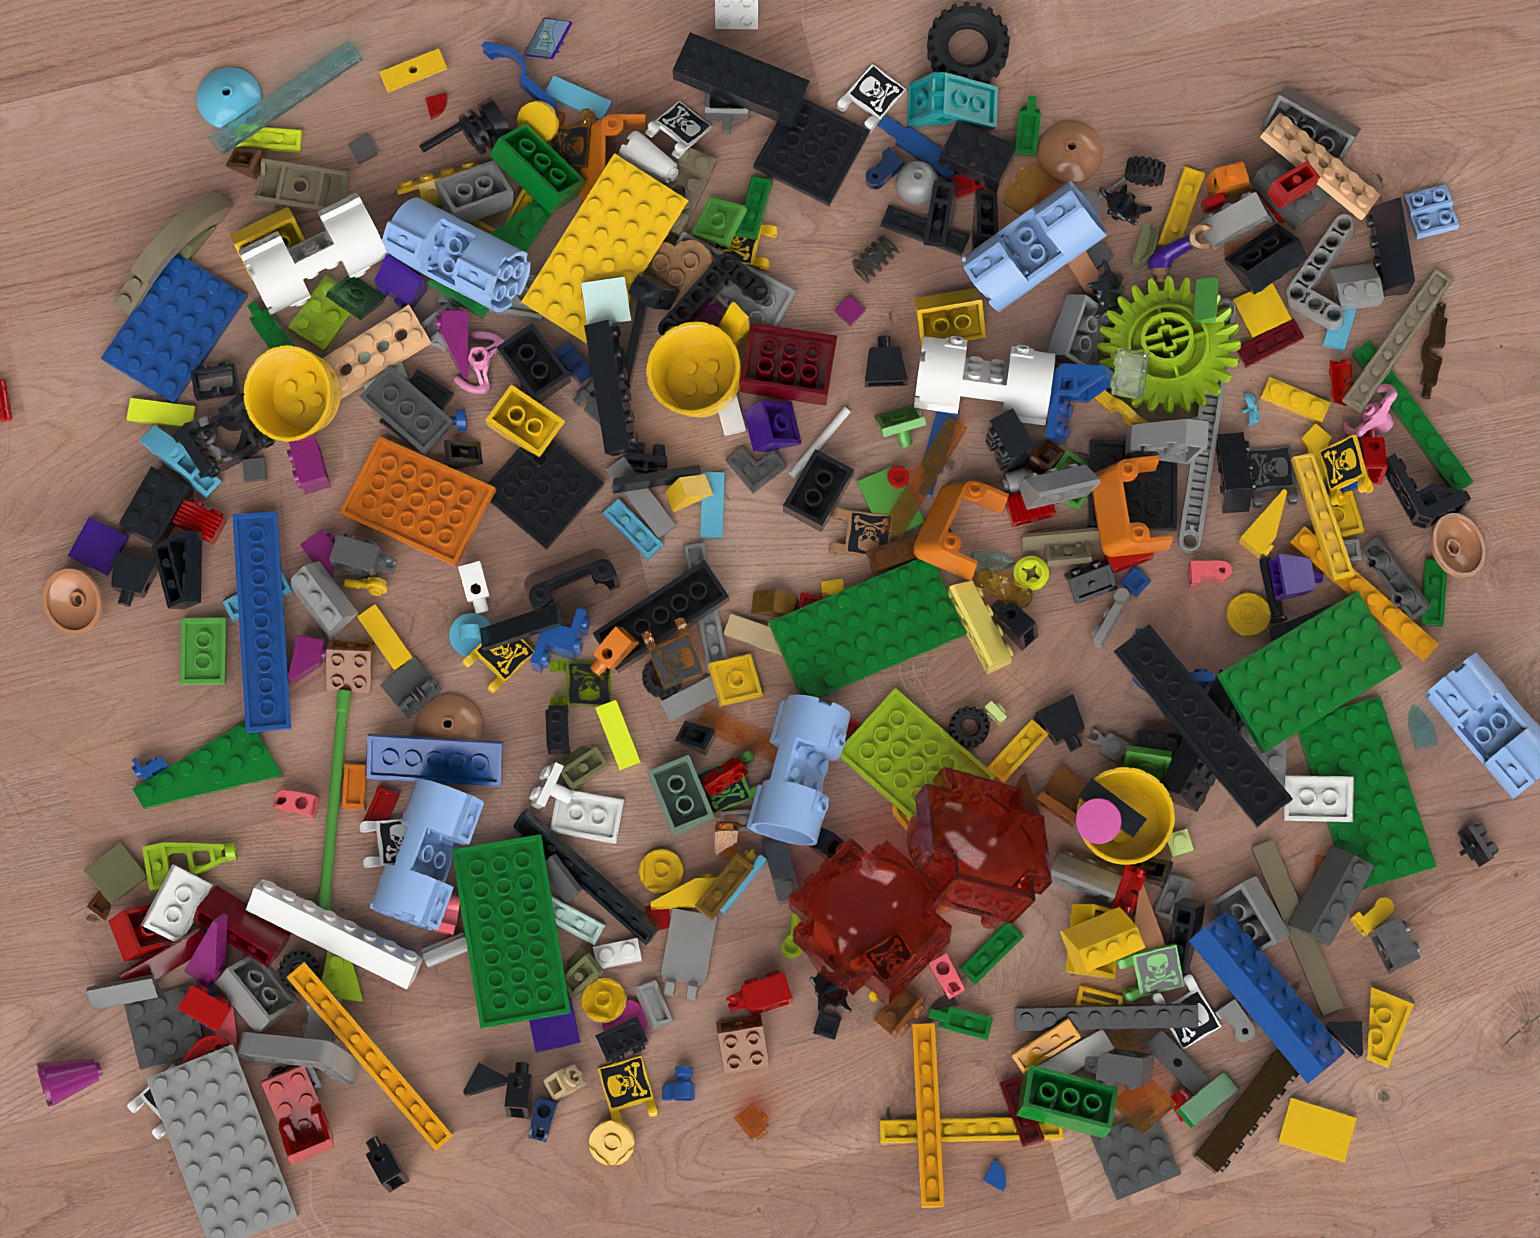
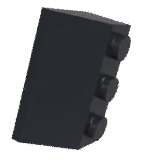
[1224,223,1308,295]

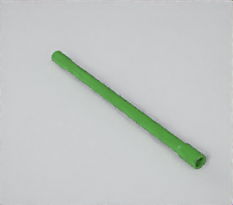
[317,690,351,911]

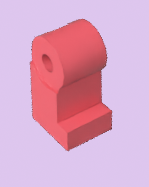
[1188,560,1232,587]
[273,789,320,819]
[434,893,461,936]
[927,953,965,999]

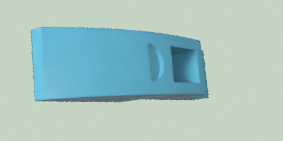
[139,425,222,498]

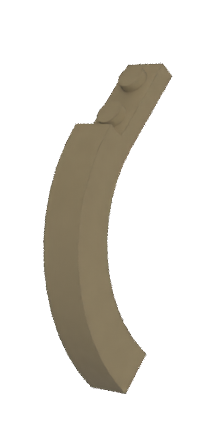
[113,192,233,316]

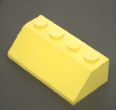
[948,580,1013,675]

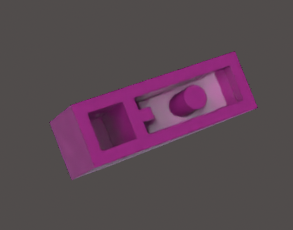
[435,311,469,377]
[184,913,228,987]

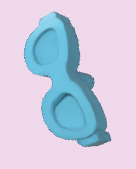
[1242,393,1260,426]

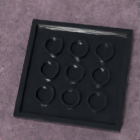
[753,99,870,207]
[1087,439,1178,531]
[488,440,605,550]

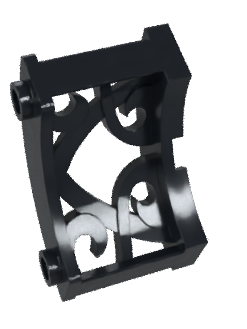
[172,393,275,479]

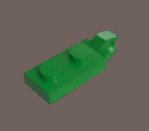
[1015,96,1041,157]
[247,301,295,349]
[928,1006,993,1041]

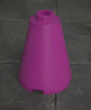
[36,1059,102,1107]

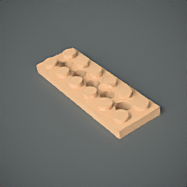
[1260,113,1380,220]
[322,305,432,399]

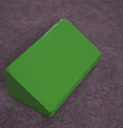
[1193,277,1219,323]

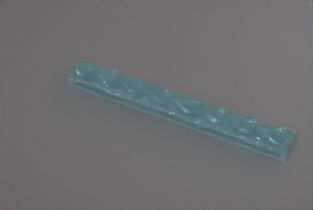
[208,41,363,156]

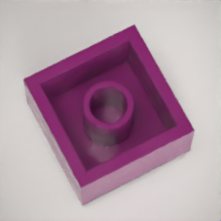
[287,435,331,494]

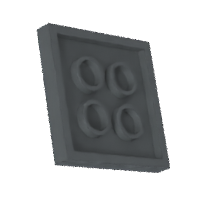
[124,985,204,1070]
[1090,1110,1181,1200]

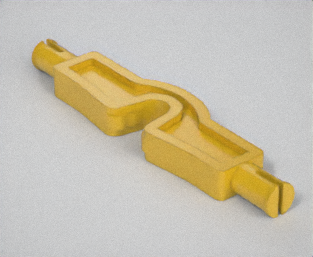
[1094,390,1148,426]

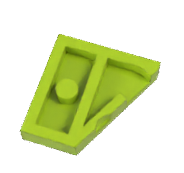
[322,951,364,1003]

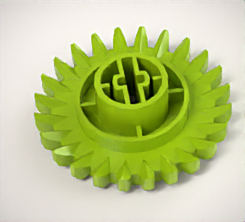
[1097,276,1241,415]

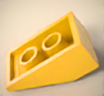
[485,385,565,457]

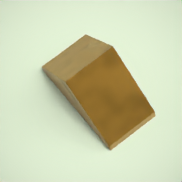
[751,589,798,617]

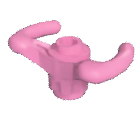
[454,331,505,394]
[1343,384,1397,438]

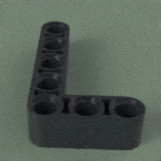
[658,253,771,336]

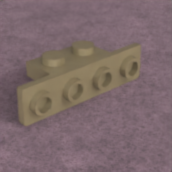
[1022,527,1101,567]

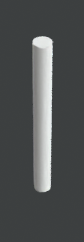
[789,407,851,479]

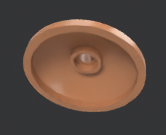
[1038,121,1103,184]
[1430,513,1486,579]
[42,568,103,635]
[416,694,483,740]

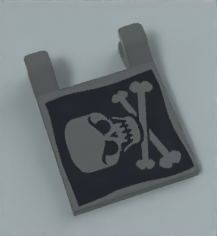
[1247,446,1298,508]

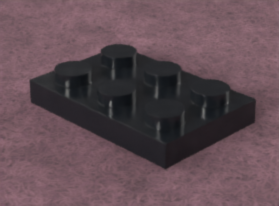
[379,369,454,448]

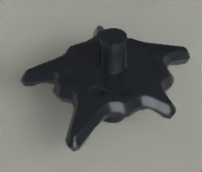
[1100,184,1152,226]
[1087,259,1124,319]
[809,956,857,1013]

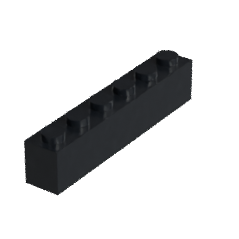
[584,319,638,456]

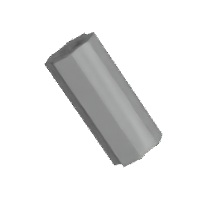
[421,932,468,968]

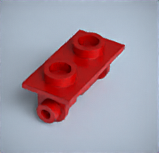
[1329,359,1353,406]
[701,757,749,798]
[1111,865,1146,914]

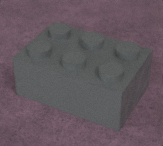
[1251,154,1331,230]

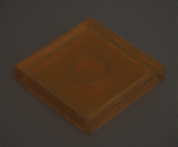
[1115,1079,1176,1135]

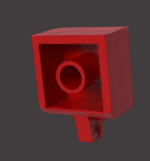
[726,970,793,1015]

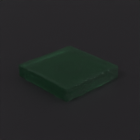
[326,275,386,320]

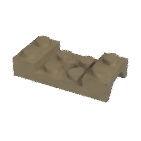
[660,142,717,239]
[253,158,349,212]

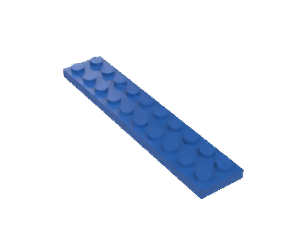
[232,511,292,733]

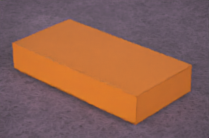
[342,763,367,810]

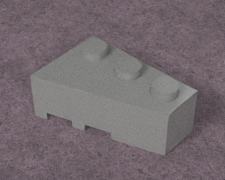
[1198,192,1274,250]

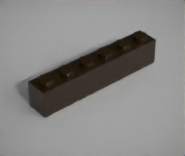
[1193,1049,1299,1174]

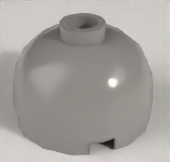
[895,160,939,206]

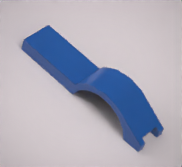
[481,42,558,112]

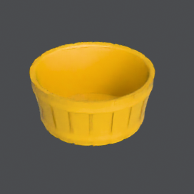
[646,322,741,417]
[244,345,341,442]
[1077,767,1175,865]

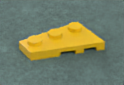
[1367,987,1414,1068]

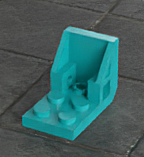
[907,72,998,130]

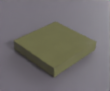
[84,843,147,906]

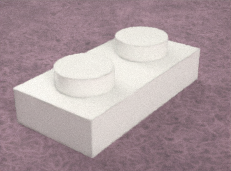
[593,938,642,969]

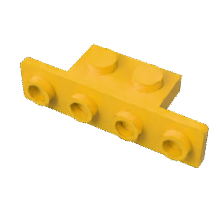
[396,161,479,206]

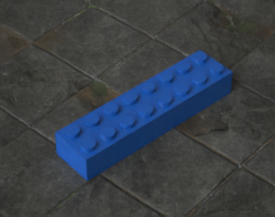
[1189,911,1345,1084]

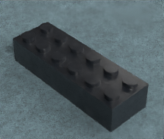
[672,32,810,128]
[592,560,730,674]
[1160,669,1245,812]

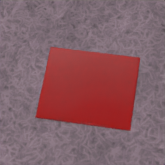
[645,905,671,930]

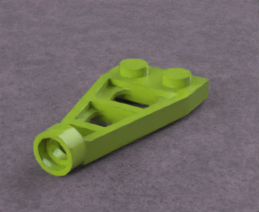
[142,842,238,892]

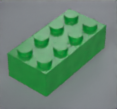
[489,123,586,214]
[1016,1064,1118,1138]

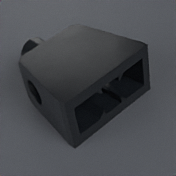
[628,269,680,310]
[865,335,907,388]
[111,551,158,607]
[991,599,1038,651]
[1034,694,1085,752]
[504,1062,533,1119]
[366,1136,409,1193]

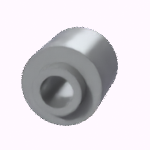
[1001,468,1032,494]

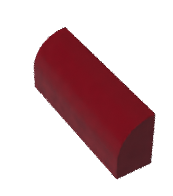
[193,885,291,968]

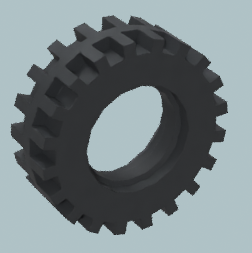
[927,2,1010,84]

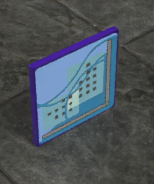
[524,18,572,60]

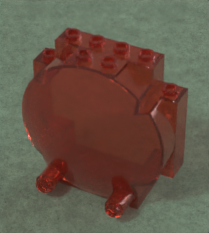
[907,767,1053,929]
[788,838,952,1005]

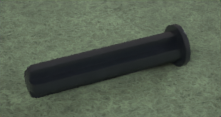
[1259,557,1288,623]

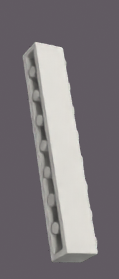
[246,879,423,989]

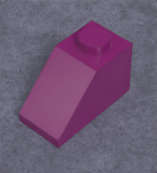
[300,529,335,578]
[288,635,327,683]

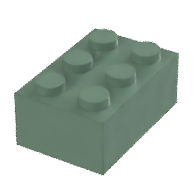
[647,755,715,837]

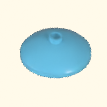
[197,67,262,130]

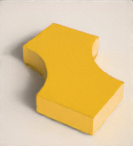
[1300,423,1332,480]

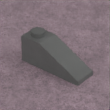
[761,838,801,905]

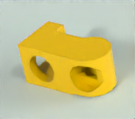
[1349,897,1394,937]

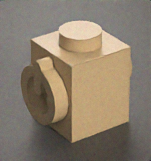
[543,1064,585,1101]

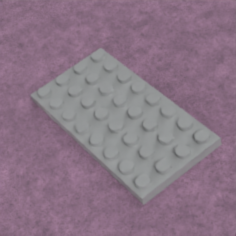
[146,1044,298,1238]

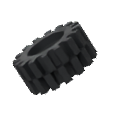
[1124,156,1166,187]
[642,656,683,699]
[949,706,990,749]
[278,950,321,993]

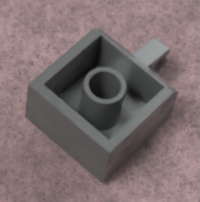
[705,92,749,135]
[329,534,397,579]
[1084,1048,1154,1089]

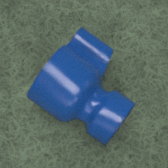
[662,1066,695,1101]

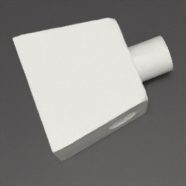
[458,561,490,614]

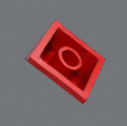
[108,904,173,962]

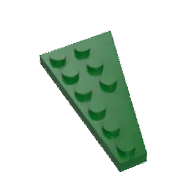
[427,200,553,319]
[132,721,284,809]

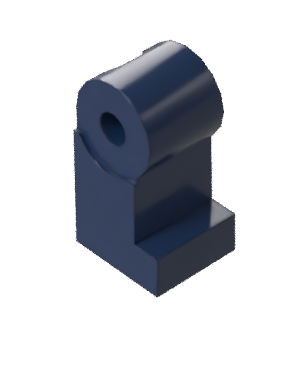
[866,147,904,190]
[554,340,592,384]
[528,1096,559,1143]

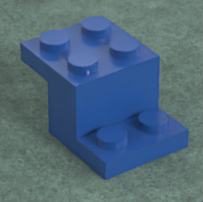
[530,608,591,673]

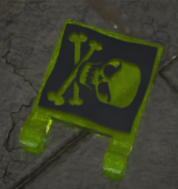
[550,661,611,706]

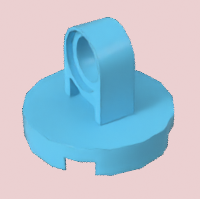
[449,613,491,657]

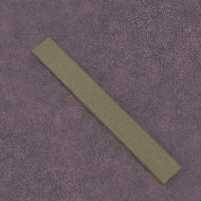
[1342,268,1453,413]
[1251,839,1344,1016]

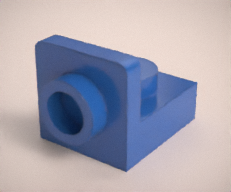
[132,756,169,781]

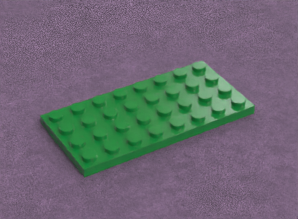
[768,559,966,698]
[1217,591,1402,754]
[1298,696,1437,889]
[452,834,571,1029]

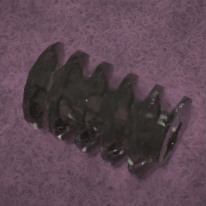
[852,235,899,284]

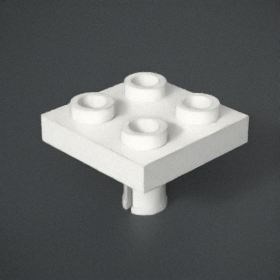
[715,0,758,29]
[529,762,574,809]

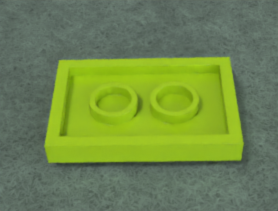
[288,275,362,353]

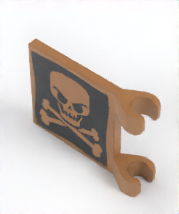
[829,508,893,557]

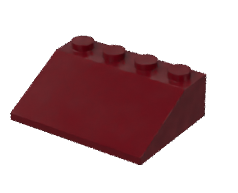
[740,322,837,406]

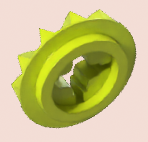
[1013,556,1049,592]

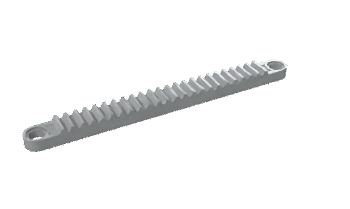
[1178,298,1236,553]

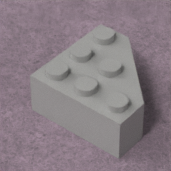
[1125,417,1209,464]

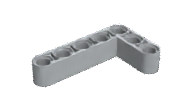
[1286,214,1354,331]
[236,1032,359,1084]

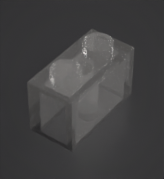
[1110,348,1150,399]

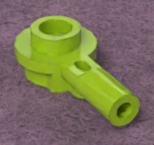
[781,913,803,959]

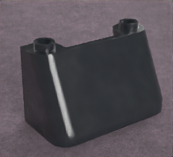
[524,549,620,610]

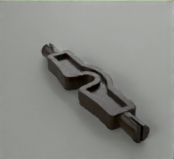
[1420,303,1448,400]

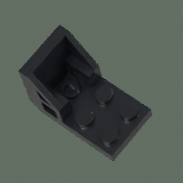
[1385,454,1471,529]

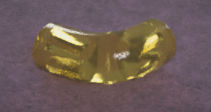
[974,567,1033,609]

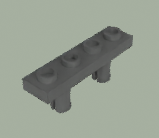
[1361,535,1432,621]

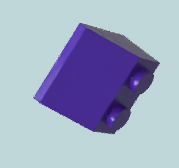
[374,253,427,309]
[743,401,802,452]

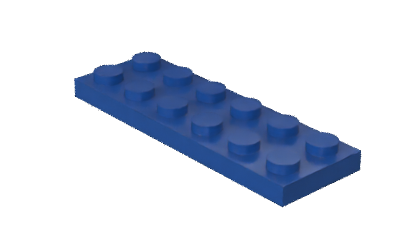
[367,733,503,787]

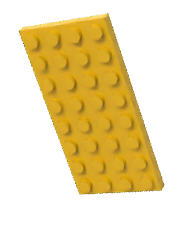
[521,153,689,344]

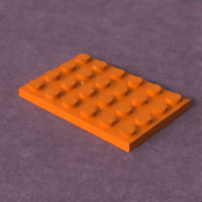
[339,436,496,567]

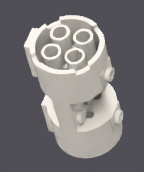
[238,193,387,315]
[914,336,1055,425]

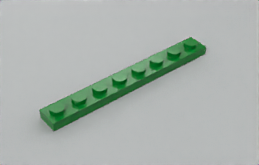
[1351,340,1474,490]

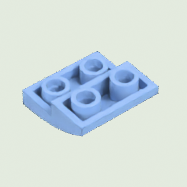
[1404,184,1459,239]

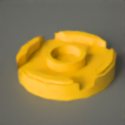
[517,101,559,143]
[1226,592,1271,637]
[639,849,684,894]
[581,978,627,1023]
[589,1119,635,1165]

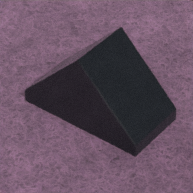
[444,439,483,469]
[675,721,716,756]
[1134,857,1174,888]
[1325,1021,1363,1059]
[463,1063,508,1097]

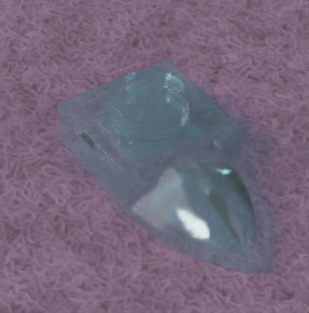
[970,551,1015,575]
[1408,704,1438,750]

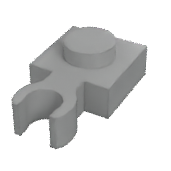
[1087,729,1129,764]

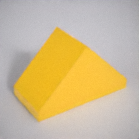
[665,474,714,512]

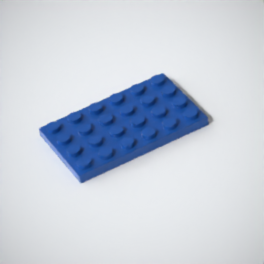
[101,254,247,404]

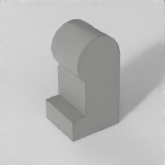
[1214,999,1255,1042]

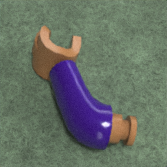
[1147,223,1214,283]

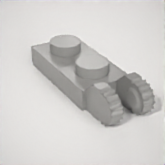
[1092,587,1129,648]

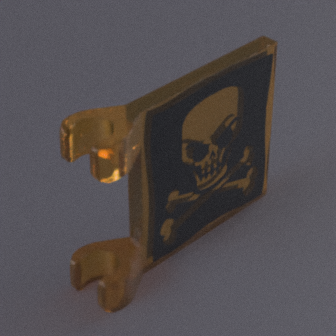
[550,108,595,168]
[642,617,706,690]

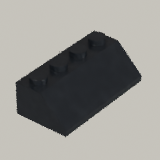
[1366,197,1415,297]

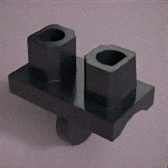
[627,442,668,473]
[1458,823,1499,867]

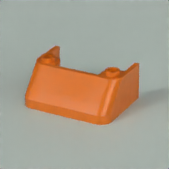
[580,114,646,204]
[1092,455,1173,557]
[913,480,1009,581]

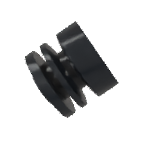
[458,97,511,155]

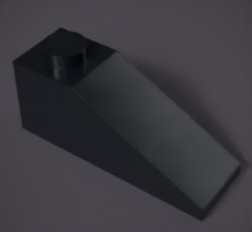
[923,180,959,248]
[971,189,999,250]
[1169,898,1205,973]

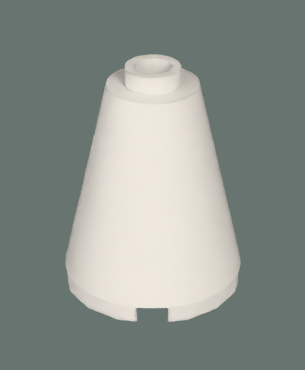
[618,131,679,183]

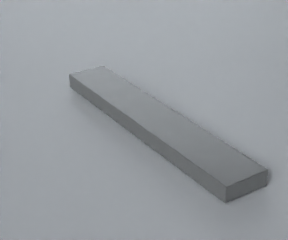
[683,542,728,675]

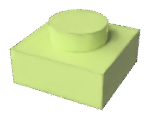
[984,701,1007,727]
[1167,829,1194,858]

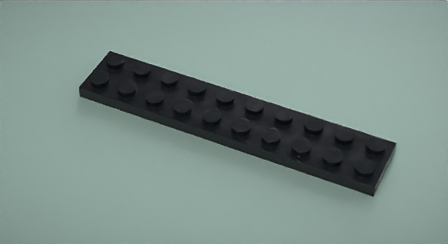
[1114,624,1293,828]

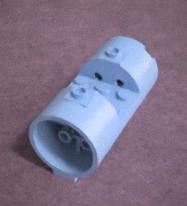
[962,181,1108,312]
[382,198,530,312]
[1424,652,1540,799]
[747,695,851,846]
[370,779,484,930]

